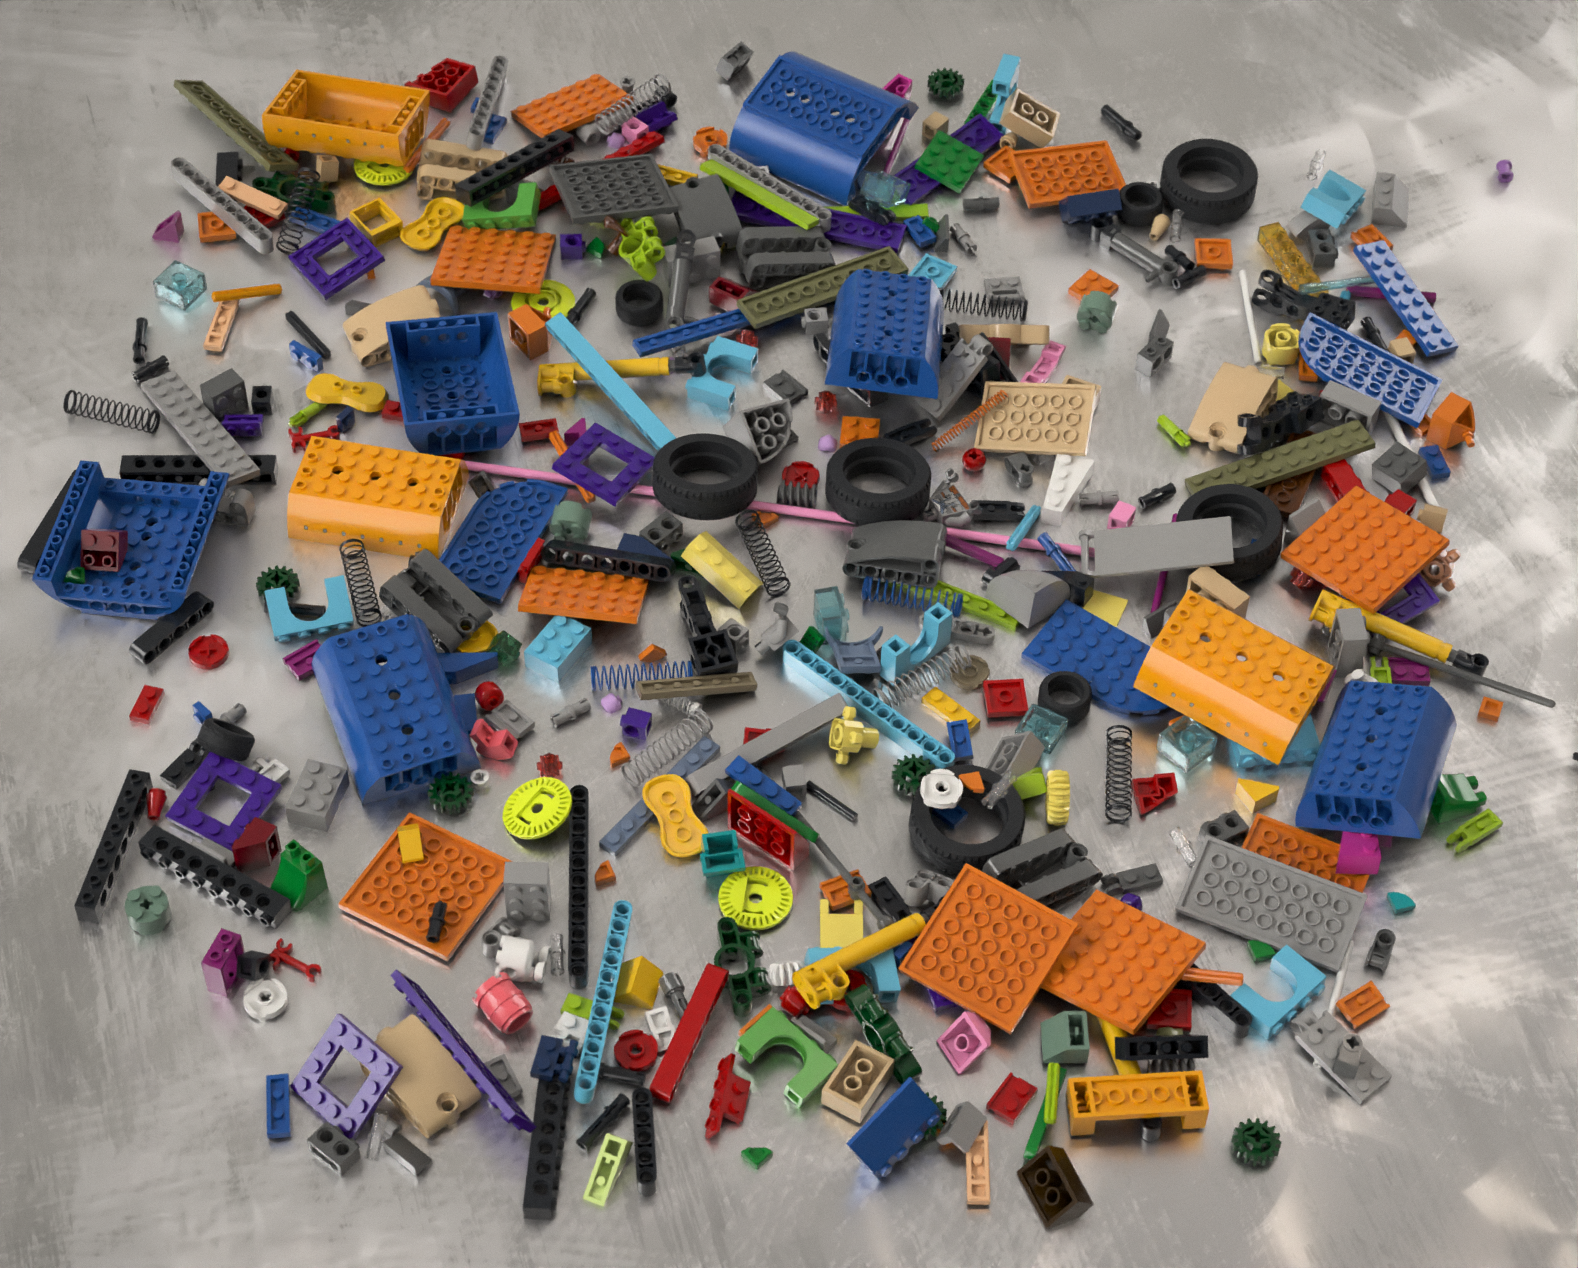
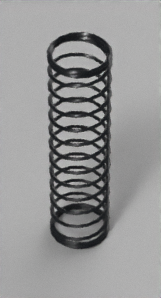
[276,167,321,255]
[938,288,1028,322]
[63,390,160,434]
[735,510,791,596]
[339,539,382,627]
[1105,725,1132,823]

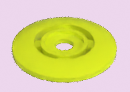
[353,154,414,186]
[511,279,575,318]
[503,777,572,840]
[718,866,793,930]

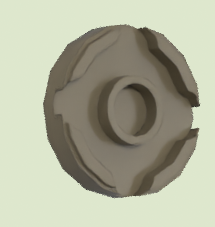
[950,655,990,690]

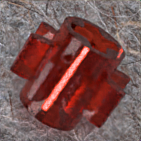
[736,330,758,347]
[814,391,837,414]
[1289,567,1314,590]
[536,752,563,778]

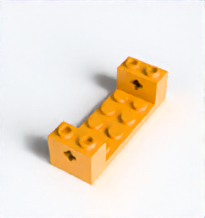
[1065,1070,1209,1136]

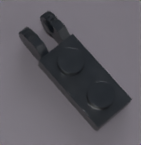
[849,196,896,226]
[883,418,938,445]
[971,500,1025,522]
[160,738,210,789]
[868,876,912,923]

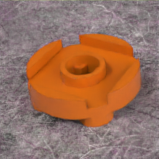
[693,127,728,157]

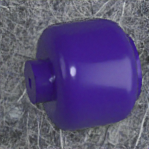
[1120,893,1143,911]

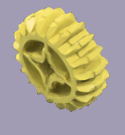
[1045,770,1070,826]

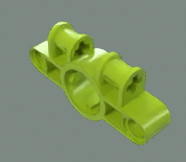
[619,216,665,281]

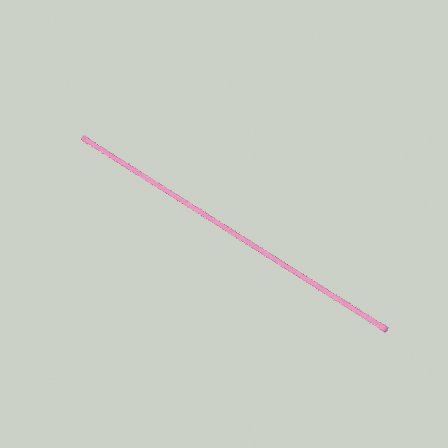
[464,460,1095,558]

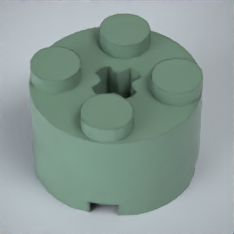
[1077,291,1117,334]
[550,501,592,544]
[125,885,172,935]

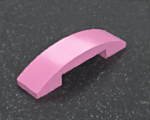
[1020,340,1066,383]

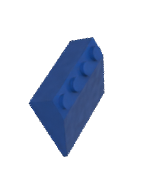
[846,1077,941,1180]

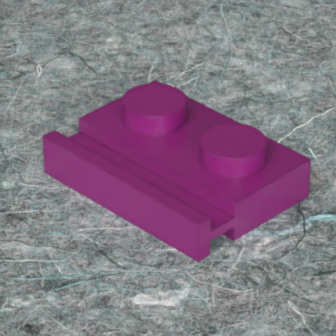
[283,639,321,681]
[1387,657,1431,686]

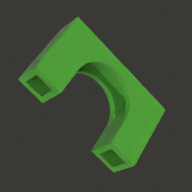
[462,182,541,229]
[734,1007,838,1108]

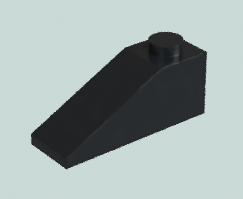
[1042,570,1095,607]

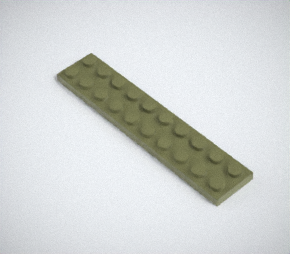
[173,80,299,172]
[736,246,909,329]
[1185,420,1375,495]

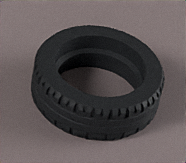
[1160,139,1258,224]
[652,433,758,520]
[825,438,931,526]
[1176,484,1283,582]
[909,765,1026,876]

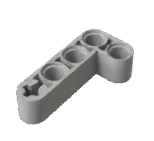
[214,488,256,527]
[904,869,955,906]

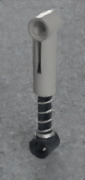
[576,85,677,147]

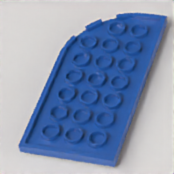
[1298,312,1443,428]
[439,479,568,604]
[1021,599,1169,715]

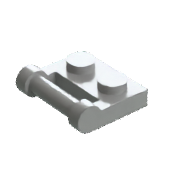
[984,276,1025,305]

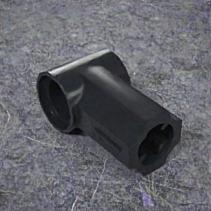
[982,557,1020,585]

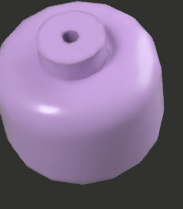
[606,133,625,149]
[818,435,837,452]
[601,693,623,714]

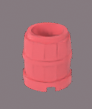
[472,972,533,1035]

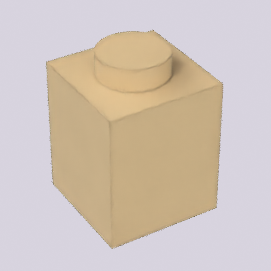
[922,111,949,140]
[316,155,339,183]
[1388,337,1416,364]
[1417,503,1448,533]

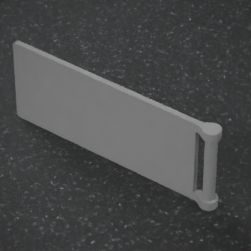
[1079,516,1234,578]

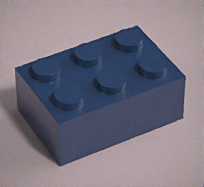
[1059,188,1122,225]

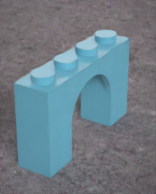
[989,54,1021,135]
[1300,170,1366,229]
[685,336,758,411]
[265,575,354,642]
[880,602,953,687]
[1230,713,1320,767]
[1230,945,1327,1040]
[804,946,901,1004]

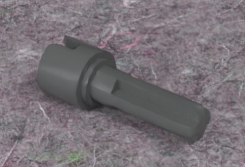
[658,972,688,1018]

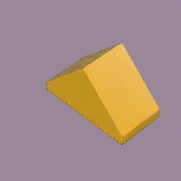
[1235,778,1279,814]
[397,823,424,863]

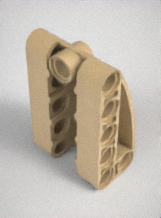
[416,139,508,201]
[342,285,441,367]
[1187,362,1278,455]
[359,1014,482,1139]

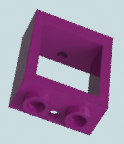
[201,928,245,998]

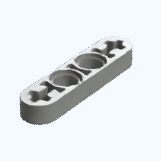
[919,613,995,645]

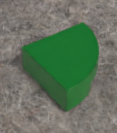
[922,216,940,232]
[586,237,604,258]
[63,567,85,584]
[1247,940,1276,962]
[741,1147,773,1170]

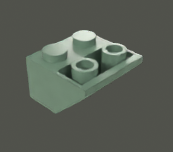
[1040,1011,1090,1063]

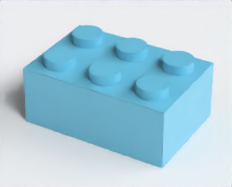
[524,615,592,683]

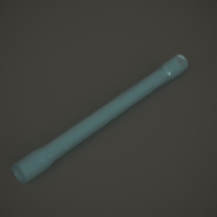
[1299,271,1407,295]

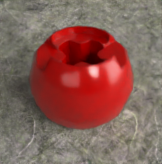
[962,448,986,472]

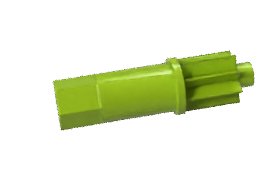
[288,402,327,428]
[1157,414,1191,447]

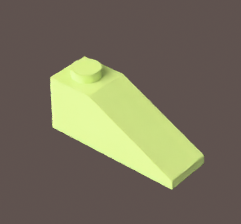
[582,1133,633,1207]

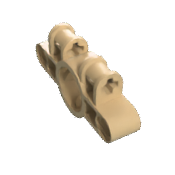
[959,324,1050,345]

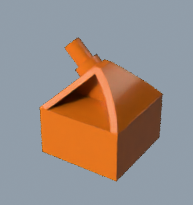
[508,304,552,361]
[1426,392,1475,449]

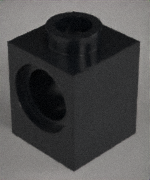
[251,386,274,415]
[236,950,270,981]

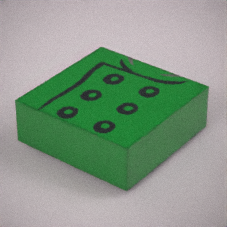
[799,626,825,654]

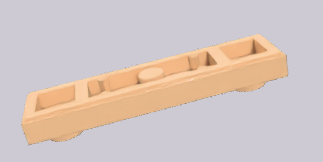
[218,176,288,220]
[203,299,241,352]
[966,1120,990,1205]

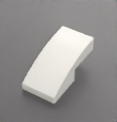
[645,1006,675,1052]

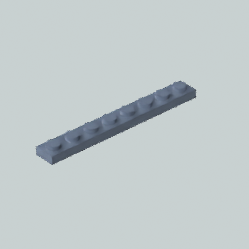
[599,736,720,857]

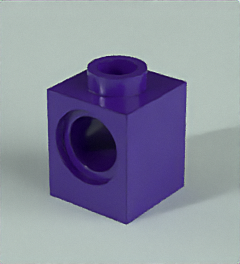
[560,234,586,260]
[620,707,652,741]

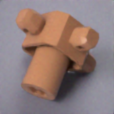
[1419,549,1461,592]

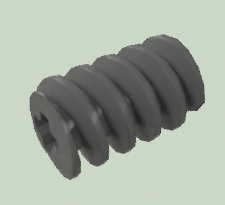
[776,480,817,509]
[1147,1059,1195,1074]

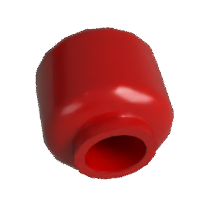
[475,681,504,711]
[779,985,811,1017]

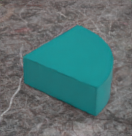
[1387,892,1416,914]

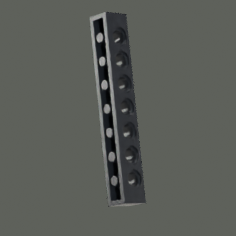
[455,129,575,207]
[119,455,278,485]
[74,769,153,924]
[138,824,292,929]
[523,1057,573,1220]

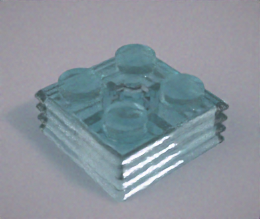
[1015,704,1068,754]

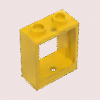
[349,197,403,248]

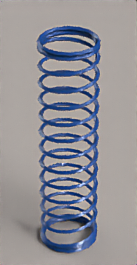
[861,575,963,618]
[591,660,693,692]

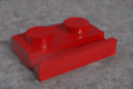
[518,537,545,585]
[986,1072,1038,1125]

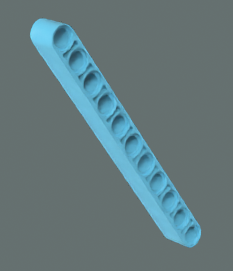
[545,312,676,451]
[783,640,955,769]
[574,900,633,1104]

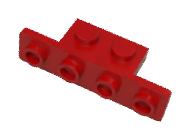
[705,1053,751,1138]

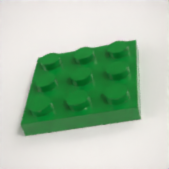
[914,130,984,194]

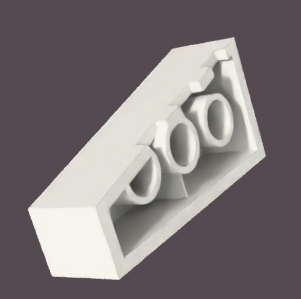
[1041,454,1095,527]

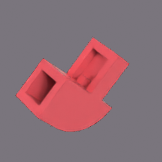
[470,719,519,760]

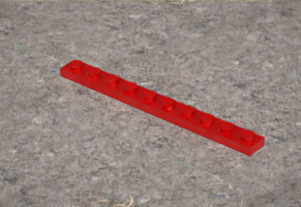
[538,131,665,211]

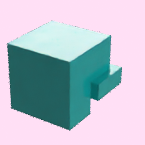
[700,830,746,878]

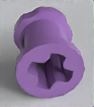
[1496,160,1514,183]

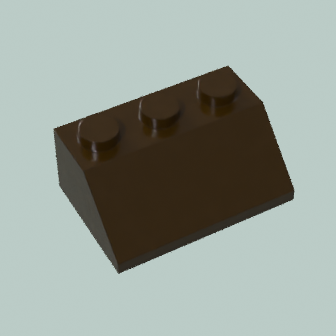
[1017,1145,1094,1229]

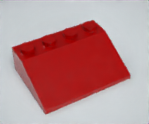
[728,789,809,871]

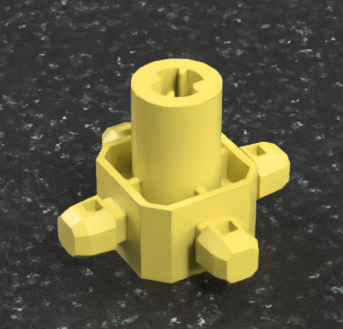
[829,706,879,765]

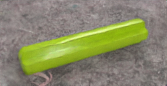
[1044,1062,1060,1125]

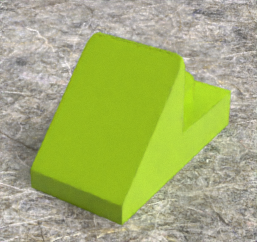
[1011,767,1047,799]

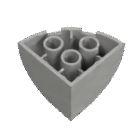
[723,398,793,466]
[985,570,1070,628]

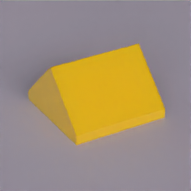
[614,956,664,1010]

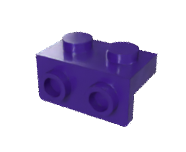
[635,101,678,132]
[222,414,264,437]

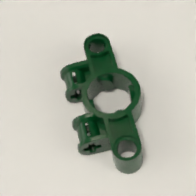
[252,171,336,214]
[714,917,772,1017]
[844,984,922,1085]

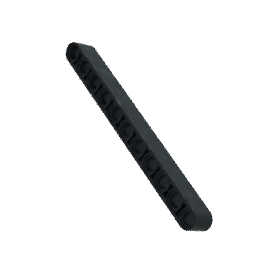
[568,785,589,990]

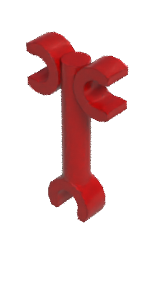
[288,425,340,453]
[270,938,322,982]

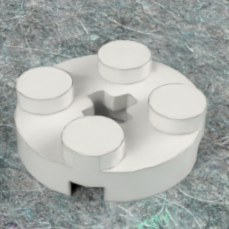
[920,769,963,809]
[243,978,288,1022]

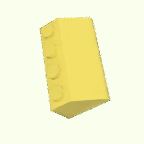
[681,531,763,609]

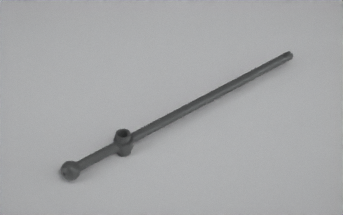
[1322,625,1556,708]
[754,763,894,930]

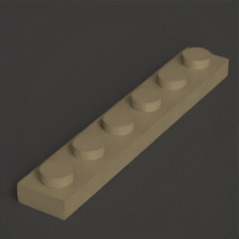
[635,672,758,700]

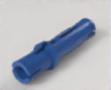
[1037,532,1076,571]

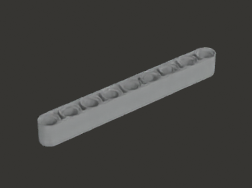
[466,56,508,150]
[708,144,831,232]
[171,157,274,254]
[685,693,848,797]

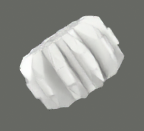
[769,960,804,986]

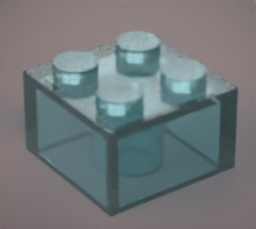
[860,170,911,208]
[153,260,207,311]
[813,586,849,645]
[1156,715,1217,774]

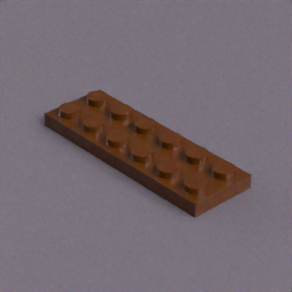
[1264,430,1317,518]

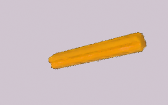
[211,283,282,302]

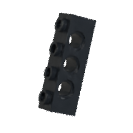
[1115,1034,1208,1061]

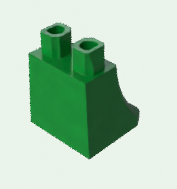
[1430,773,1487,825]
[270,840,328,911]

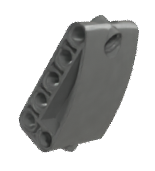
[669,174,742,249]
[736,226,836,290]
[842,520,947,588]
[379,549,493,653]
[982,828,1103,911]

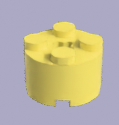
[1262,323,1299,365]

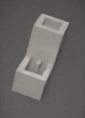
[1286,210,1331,240]

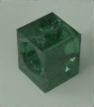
[486,630,522,666]

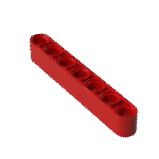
[649,963,729,1103]

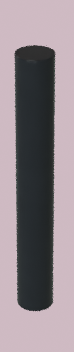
[806,780,858,821]

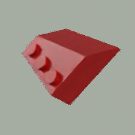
[405,58,479,112]

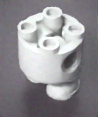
[495,935,550,984]

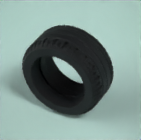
[1117,182,1164,226]
[615,280,664,326]
[1038,671,1092,724]
[197,718,255,761]

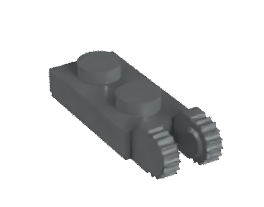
[1101,863,1163,896]

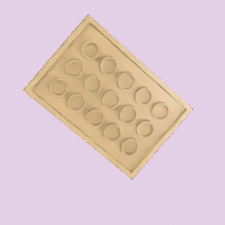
[974,381,1097,456]

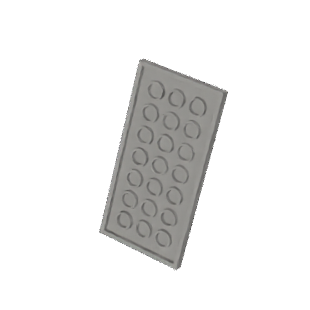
[1175,835,1368,973]

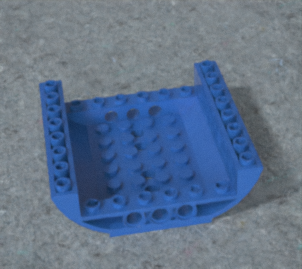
[729,51,919,206]
[32,460,230,620]

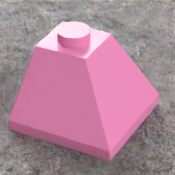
[936,1011,991,1075]

